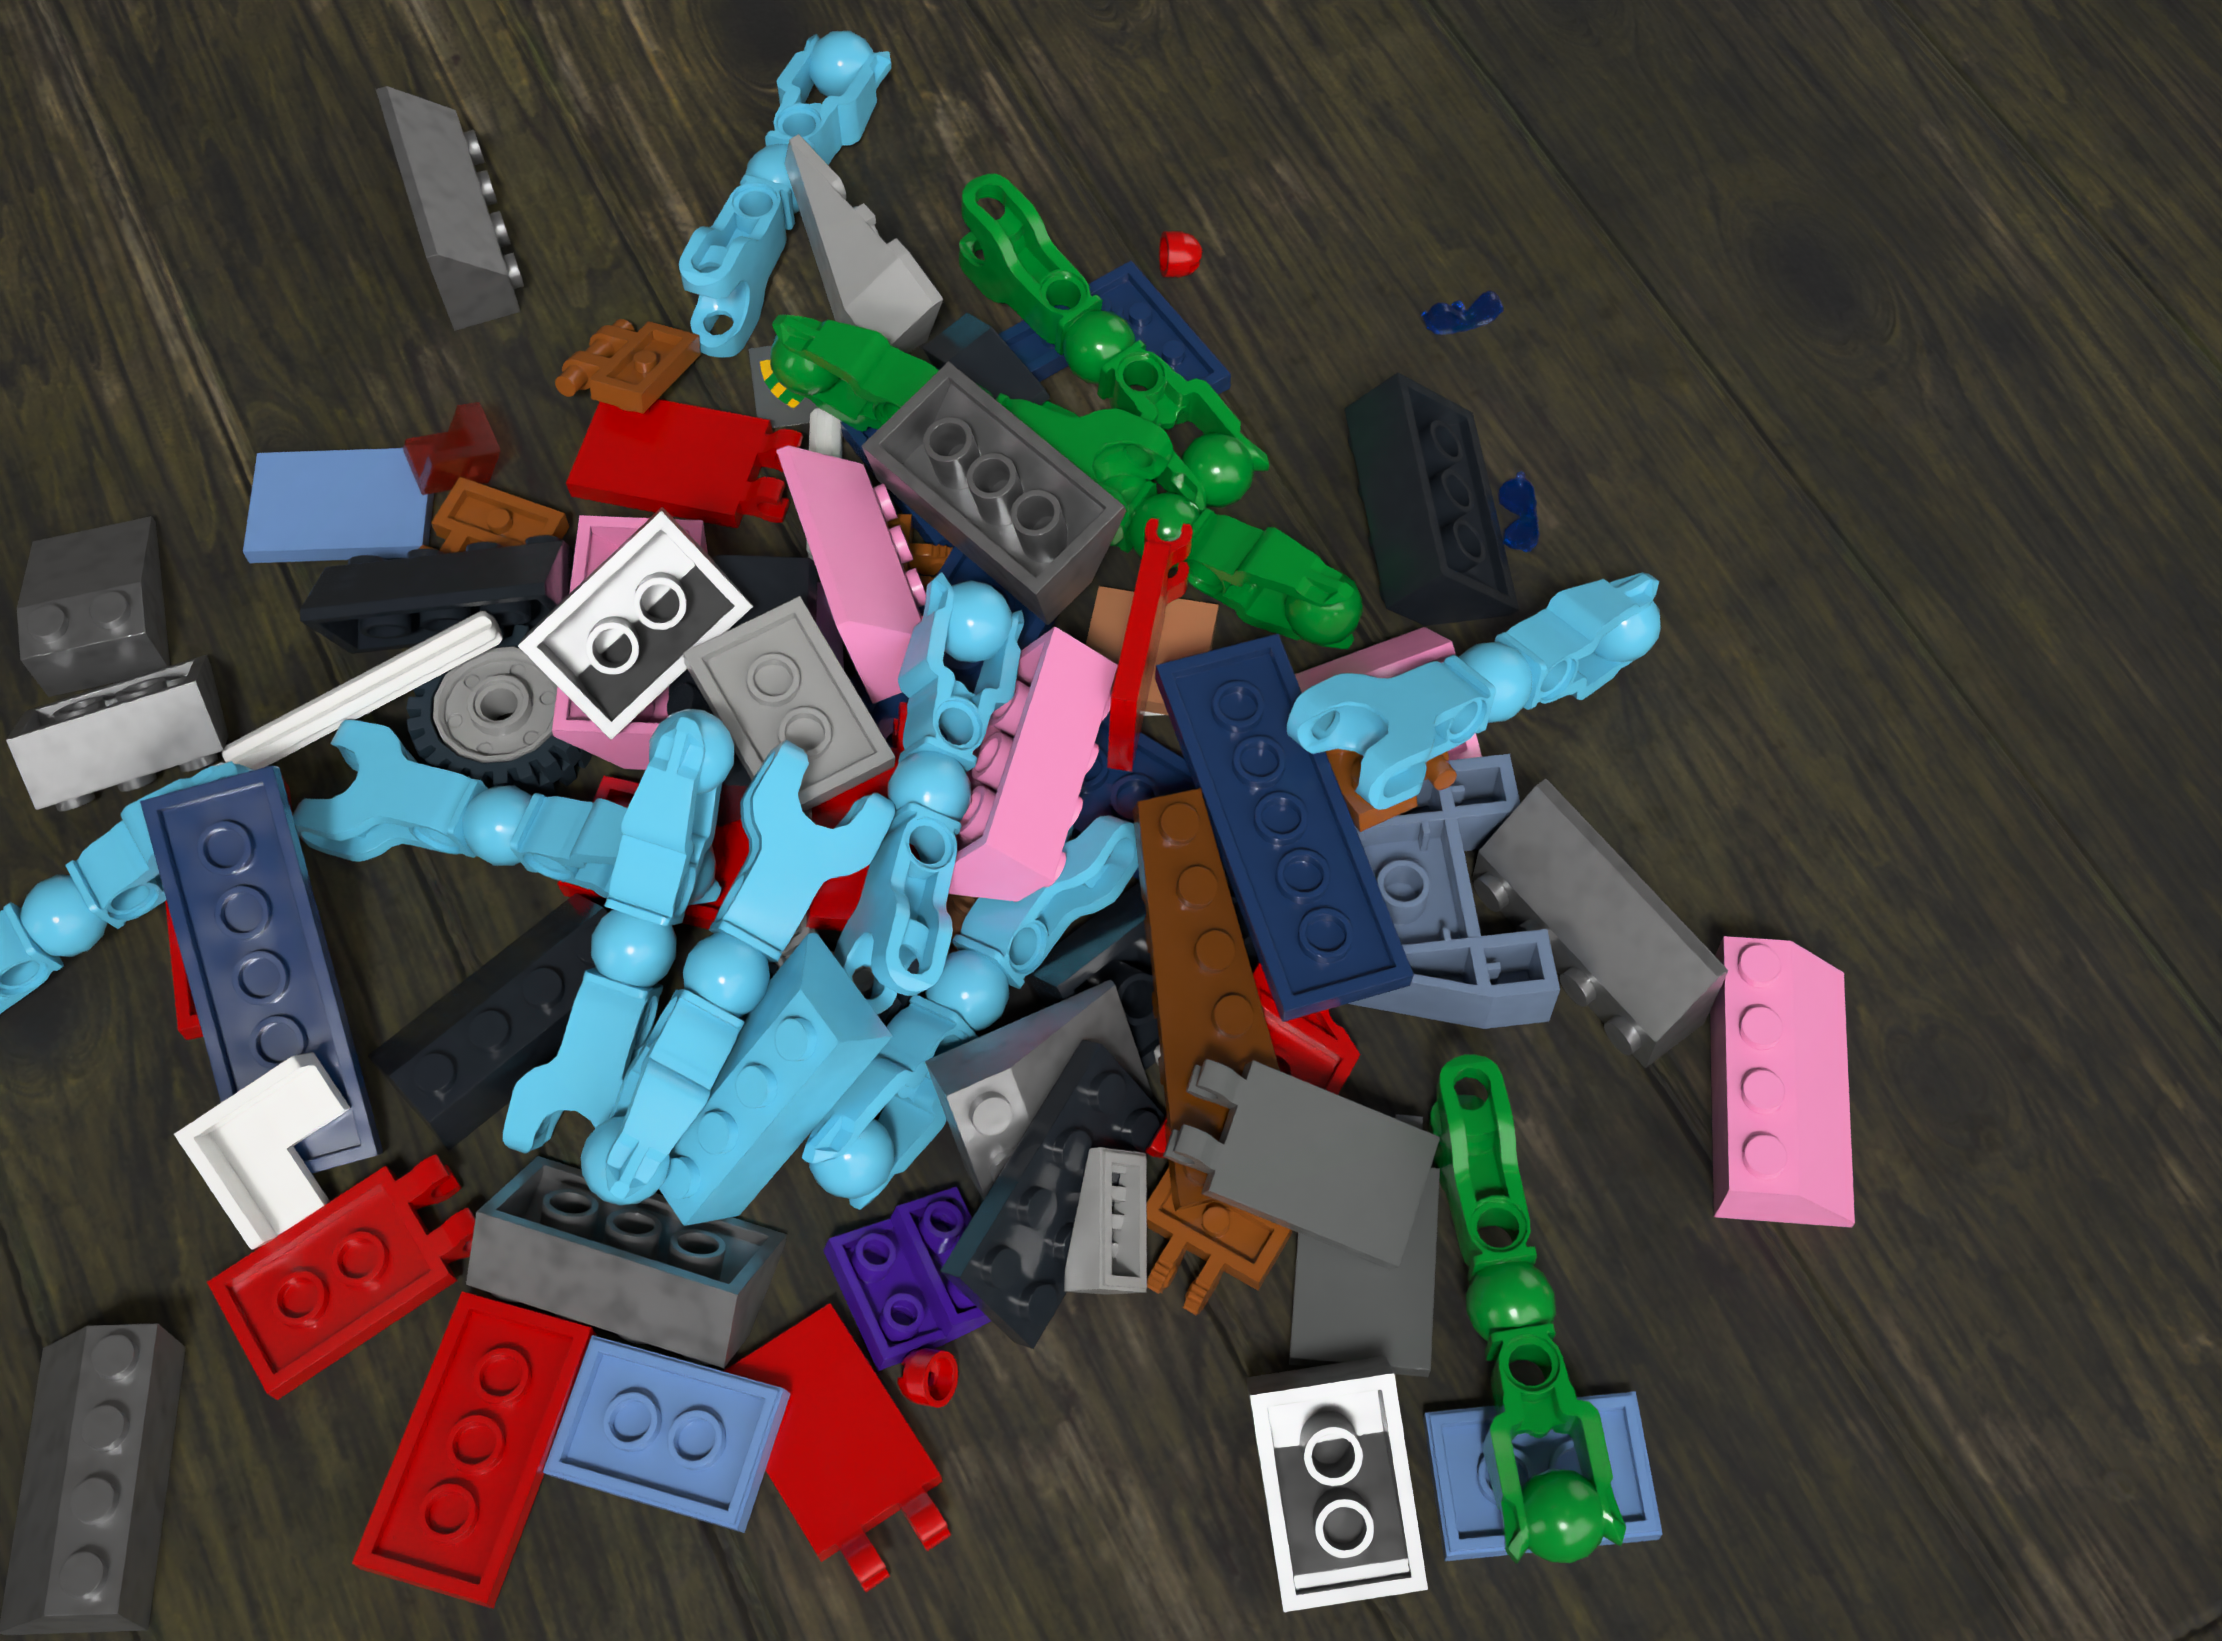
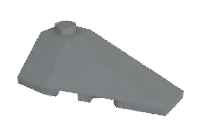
[784,134,943,354]

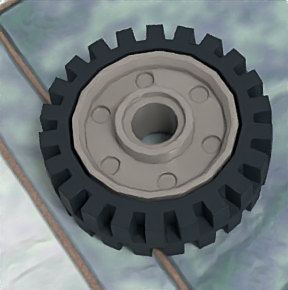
[406,625,592,797]

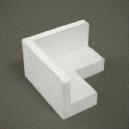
[174,1052,350,1250]

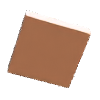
[1086,586,1219,715]

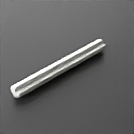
[222,611,503,770]

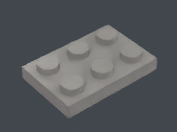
[683,596,895,813]

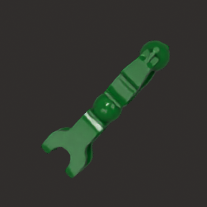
[958,173,1269,514]
[770,315,1174,546]
[1041,401,1363,649]
[1428,1055,1626,1564]

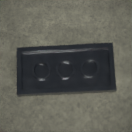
[940,1040,1166,1349]

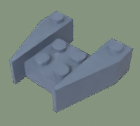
[1348,754,1560,1029]

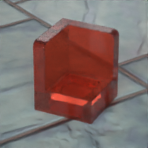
[403,402,501,495]

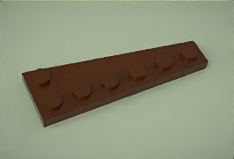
[1133,788,1280,1211]

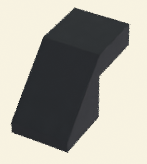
[922,313,1050,406]

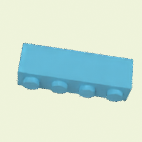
[659,933,893,1226]

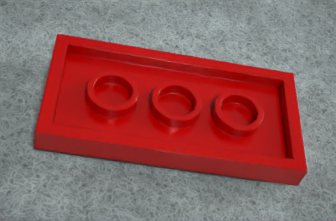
[352,1291,597,1609]

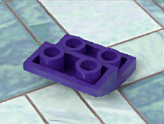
[823,1187,991,1371]

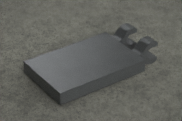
[1163,1059,1440,1269]
[1289,1115,1440,1377]

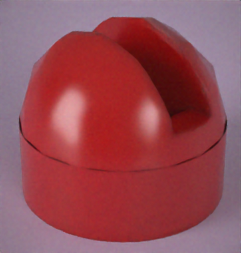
[1159,231,1202,277]
[897,1348,958,1408]

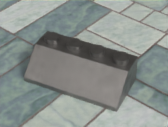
[376,86,524,331]
[862,361,1126,625]
[1472,779,1729,1068]
[466,1156,787,1368]
[0,1323,186,1635]

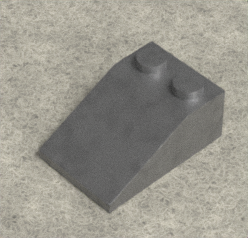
[17,516,170,697]
[925,980,1153,1200]
[1246,1356,1428,1612]

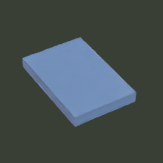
[243,447,438,563]
[543,1335,791,1533]
[1423,1392,1662,1561]

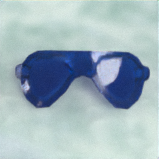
[1422,291,1504,335]
[1498,472,1540,552]

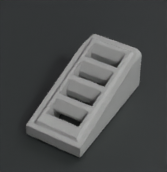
[1064,1147,1147,1294]

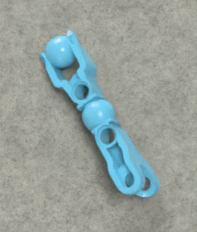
[679,31,892,357]
[834,572,1025,1015]
[1287,572,1661,810]
[503,709,734,1154]
[293,720,722,905]
[581,740,895,1206]
[0,761,254,1014]
[802,815,1138,1210]

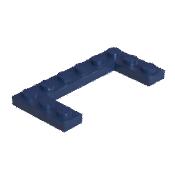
[840,260,1231,548]

